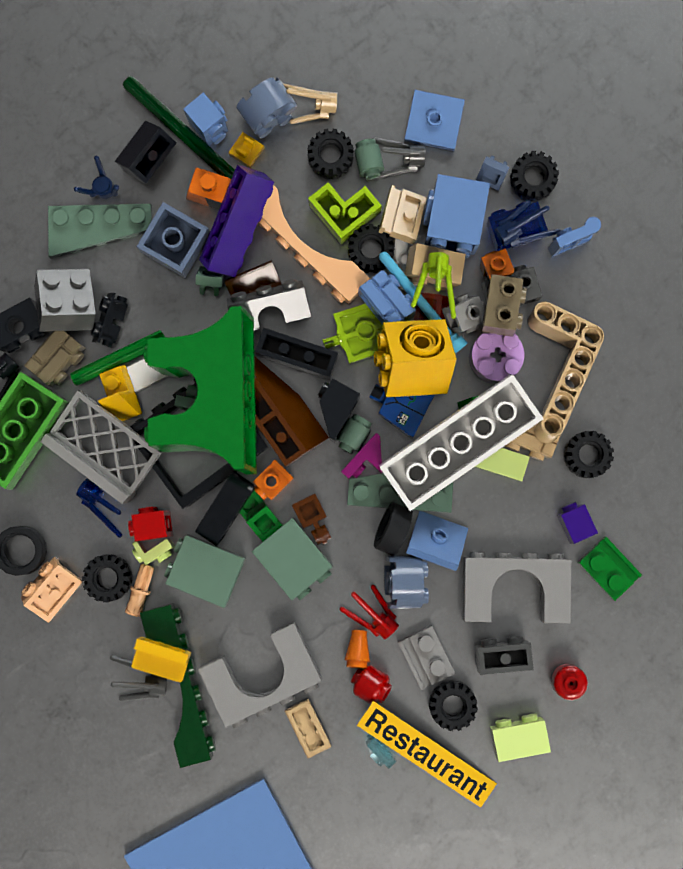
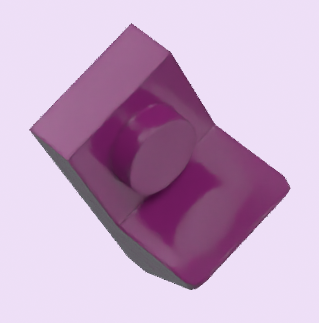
[341,433,382,479]

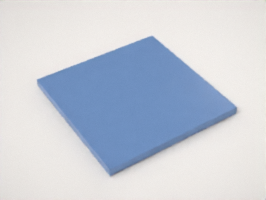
[124,778,312,869]

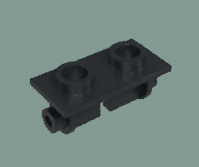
[91,293,128,348]

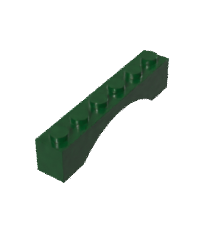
[140,603,216,768]

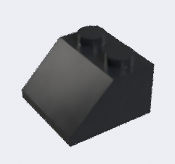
[318,378,360,443]

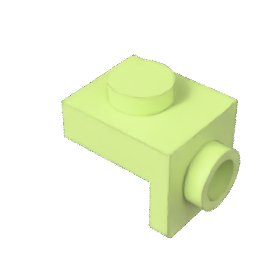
[132,538,175,565]

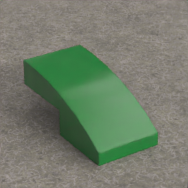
[240,491,283,542]

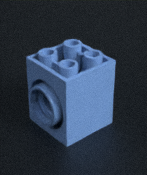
[423,174,490,258]

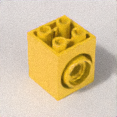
[374,319,457,397]

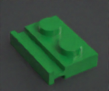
[577,537,642,601]

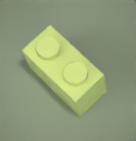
[490,714,551,762]

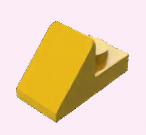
[98,365,142,422]

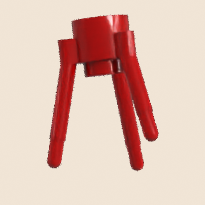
[339,585,399,640]

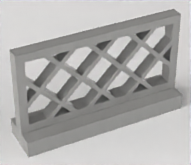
[40,390,162,504]

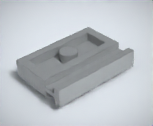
[398,625,455,690]

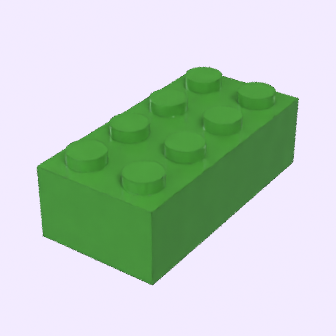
[0,372,69,490]

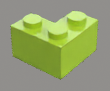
[308,182,382,245]

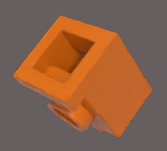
[253,460,294,500]

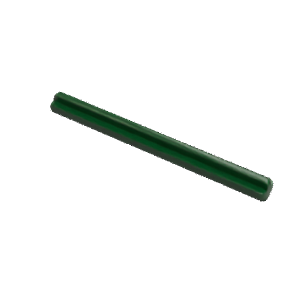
[123,75,235,179]

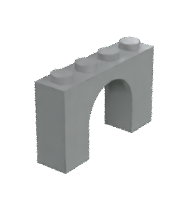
[462,552,571,624]
[198,622,322,728]

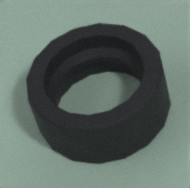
[374,502,413,556]
[0,526,47,576]

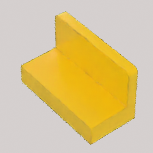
[131,636,191,683]

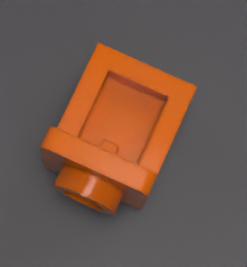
[480,248,514,280]

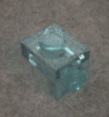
[366,733,397,769]

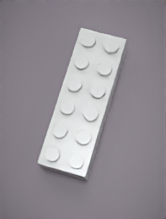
[379,375,543,511]

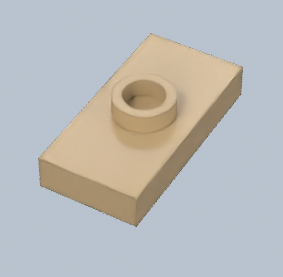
[285,698,332,758]

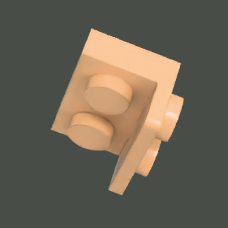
[21,557,82,623]

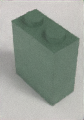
[252,518,333,600]
[164,534,246,608]

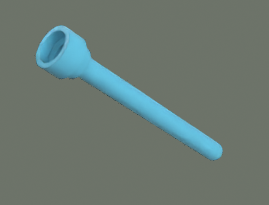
[379,252,468,354]

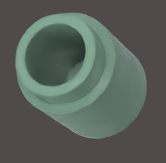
[354,139,385,180]
[336,414,372,454]

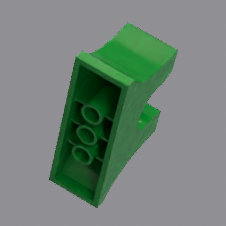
[144,306,257,475]

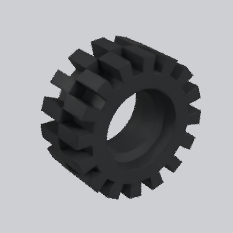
[307,128,354,179]
[510,151,559,201]
[348,224,395,273]
[564,431,614,478]
[82,554,132,602]
[429,681,478,731]

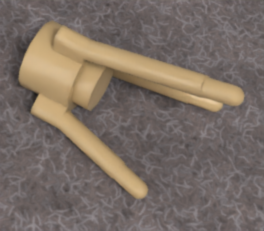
[283,84,337,124]

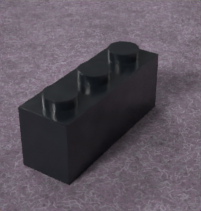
[255,327,338,380]

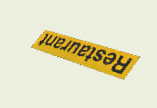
[357,701,497,808]

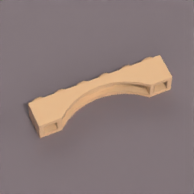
[258,185,370,305]

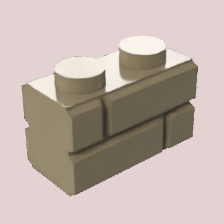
[24,331,85,387]

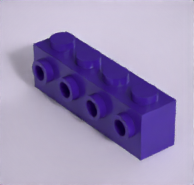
[199,164,274,277]

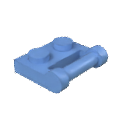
[548,217,601,257]

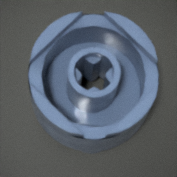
[236,77,298,139]
[384,555,429,609]

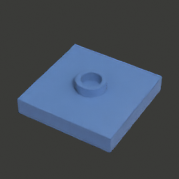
[404,90,465,151]
[406,511,469,571]

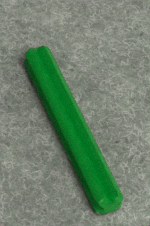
[70,330,166,386]

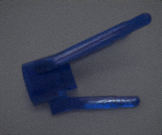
[76,478,122,538]

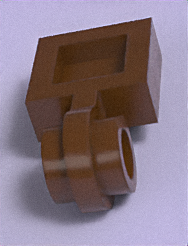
[292,494,331,545]

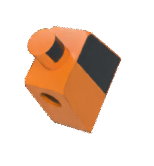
[186,168,231,210]

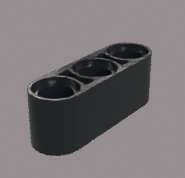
[195,471,256,546]

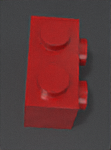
[128,507,174,541]

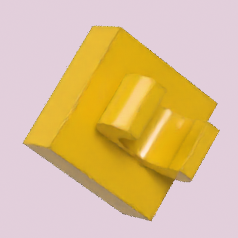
[228,132,264,169]

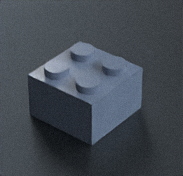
[136,202,210,278]

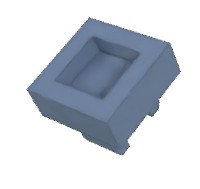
[476,156,510,191]

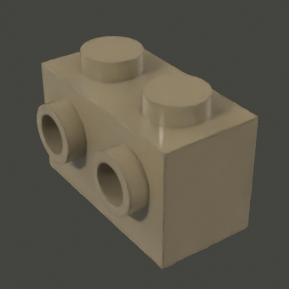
[482,274,527,337]

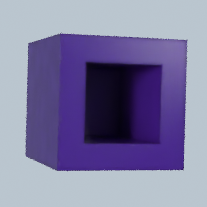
[557,502,598,544]

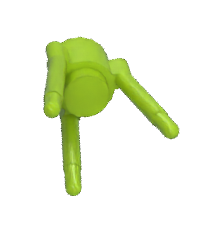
[411,252,456,319]

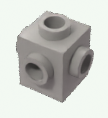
[442,293,485,333]

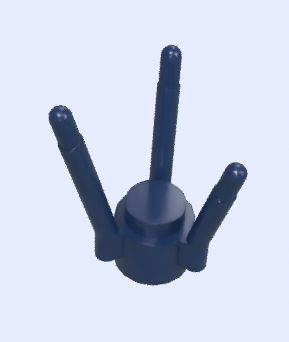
[74,155,119,199]
[495,200,561,248]

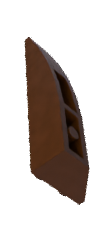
[254,356,329,467]

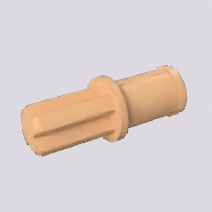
[125,563,154,617]

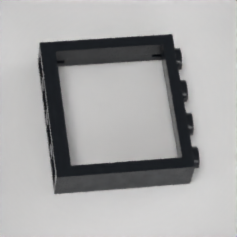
[130,378,269,509]

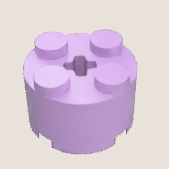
[469,332,524,384]

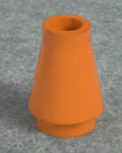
[344,630,370,669]

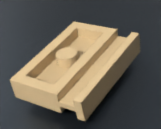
[378,185,427,245]

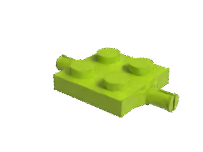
[322,304,383,364]

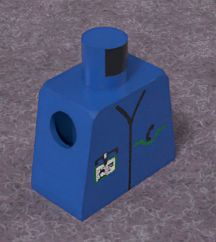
[369,384,434,439]

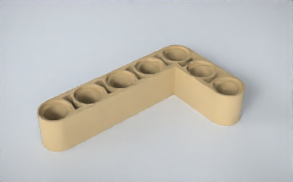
[528,301,604,444]

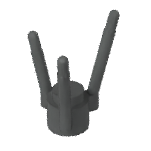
[365,137,426,181]
[110,655,167,701]

